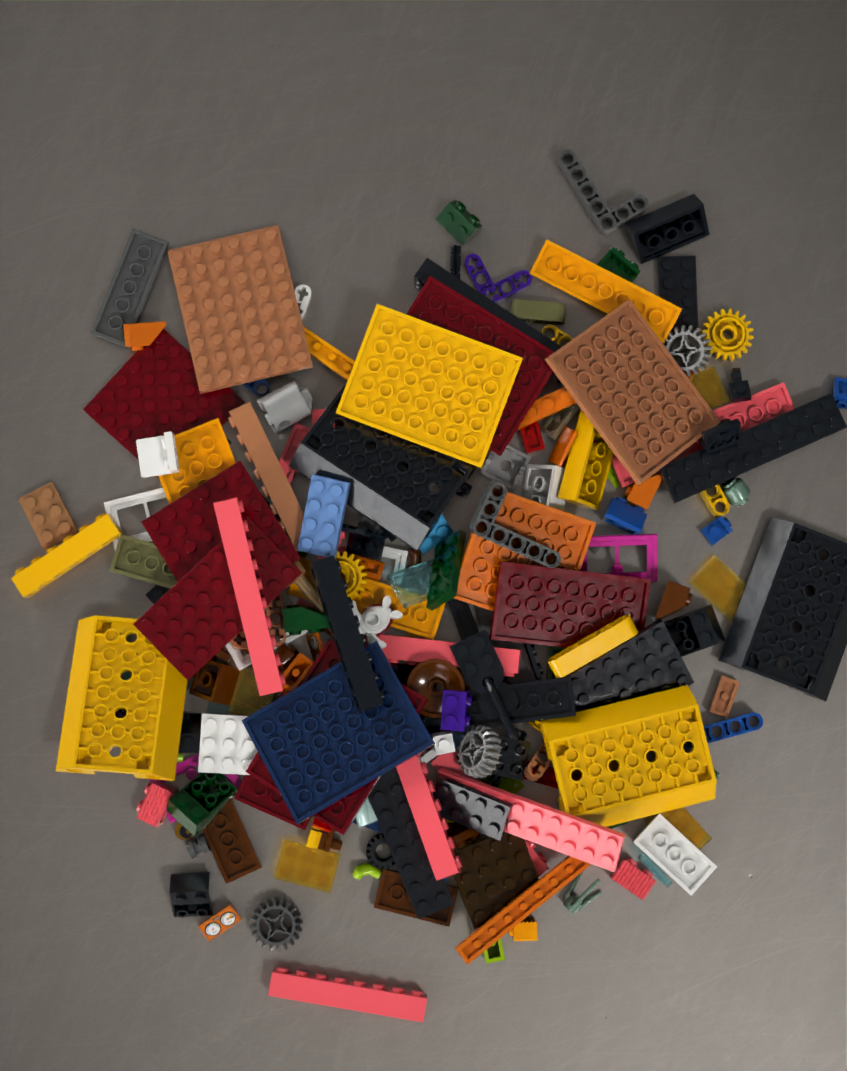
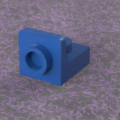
[833,377,847,409]
[700,516,733,546]

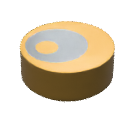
[175,823,193,840]

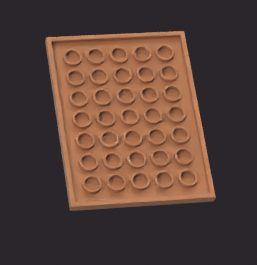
[167,225,313,394]
[545,299,720,486]

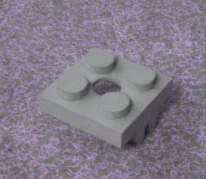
[480,445,532,491]

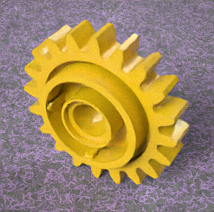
[700,309,754,362]
[322,551,368,601]

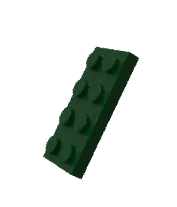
[426,530,466,611]

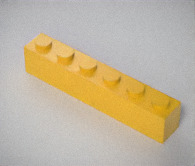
[11,513,124,598]

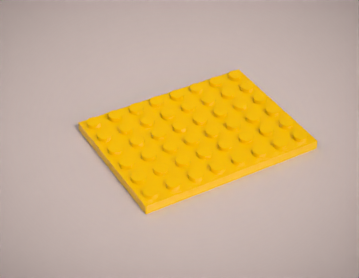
[336,304,523,468]

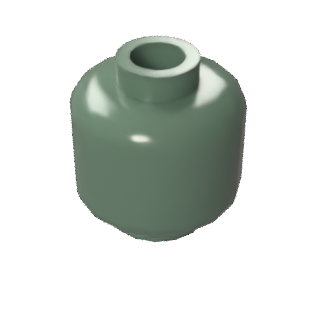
[722,477,750,506]

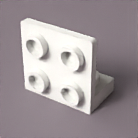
[136,431,180,478]

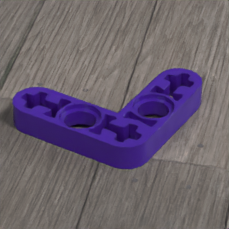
[464,254,532,303]

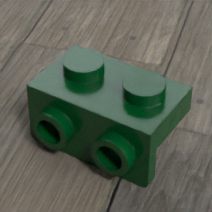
[436,200,482,245]
[597,246,640,283]

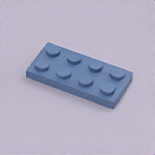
[297,474,351,559]

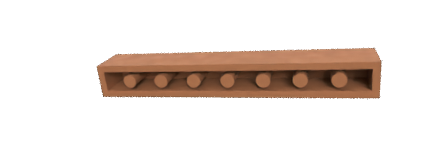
[228,402,304,551]

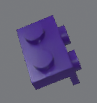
[441,689,472,732]

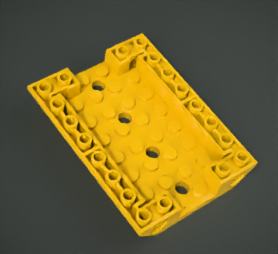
[56,615,188,781]
[539,685,717,827]

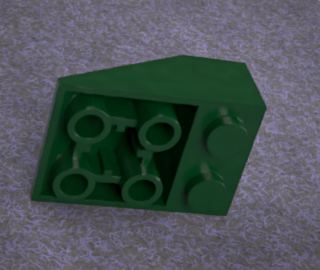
[282,604,330,635]
[167,772,238,836]

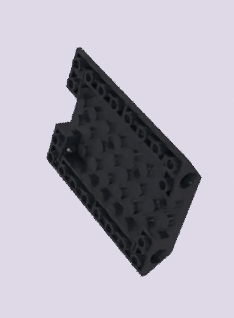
[289,383,477,551]
[718,517,847,702]

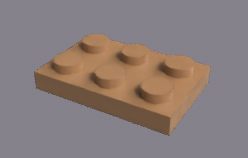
[18,482,79,550]

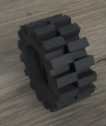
[366,834,395,870]

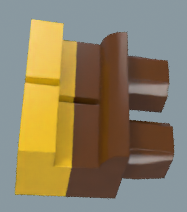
[306,827,346,852]

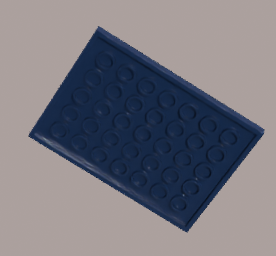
[241,641,435,824]

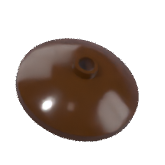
[407,659,465,718]

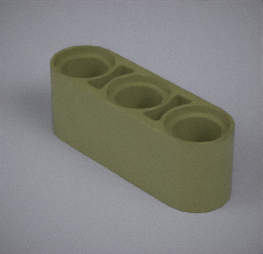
[510,299,566,325]

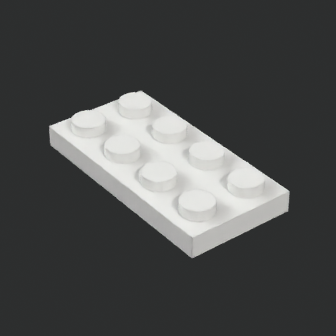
[632,813,717,896]

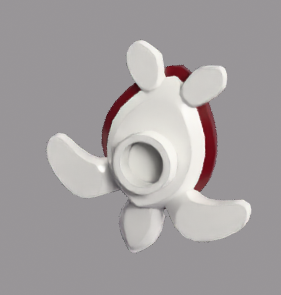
[352,596,403,649]

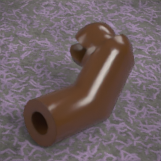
[404,547,422,577]

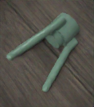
[563,871,602,914]

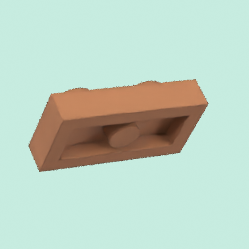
[708,675,740,718]

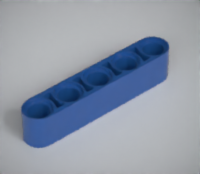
[683,712,763,750]

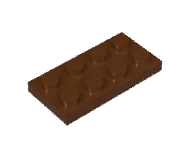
[203,798,262,884]
[374,869,458,927]

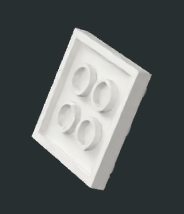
[198,713,258,775]

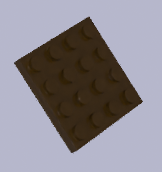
[454,832,539,929]

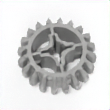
[663,325,712,377]
[456,725,503,778]

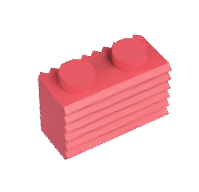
[136,780,177,828]
[609,857,656,900]

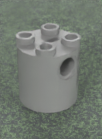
[257,380,313,433]

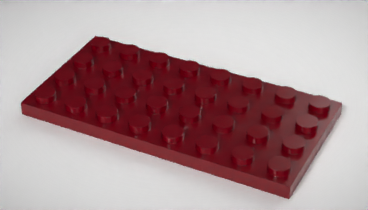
[133,516,302,680]
[489,561,651,648]

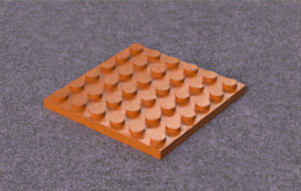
[453,488,596,611]

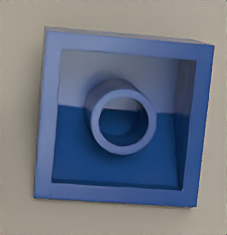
[601,497,647,535]

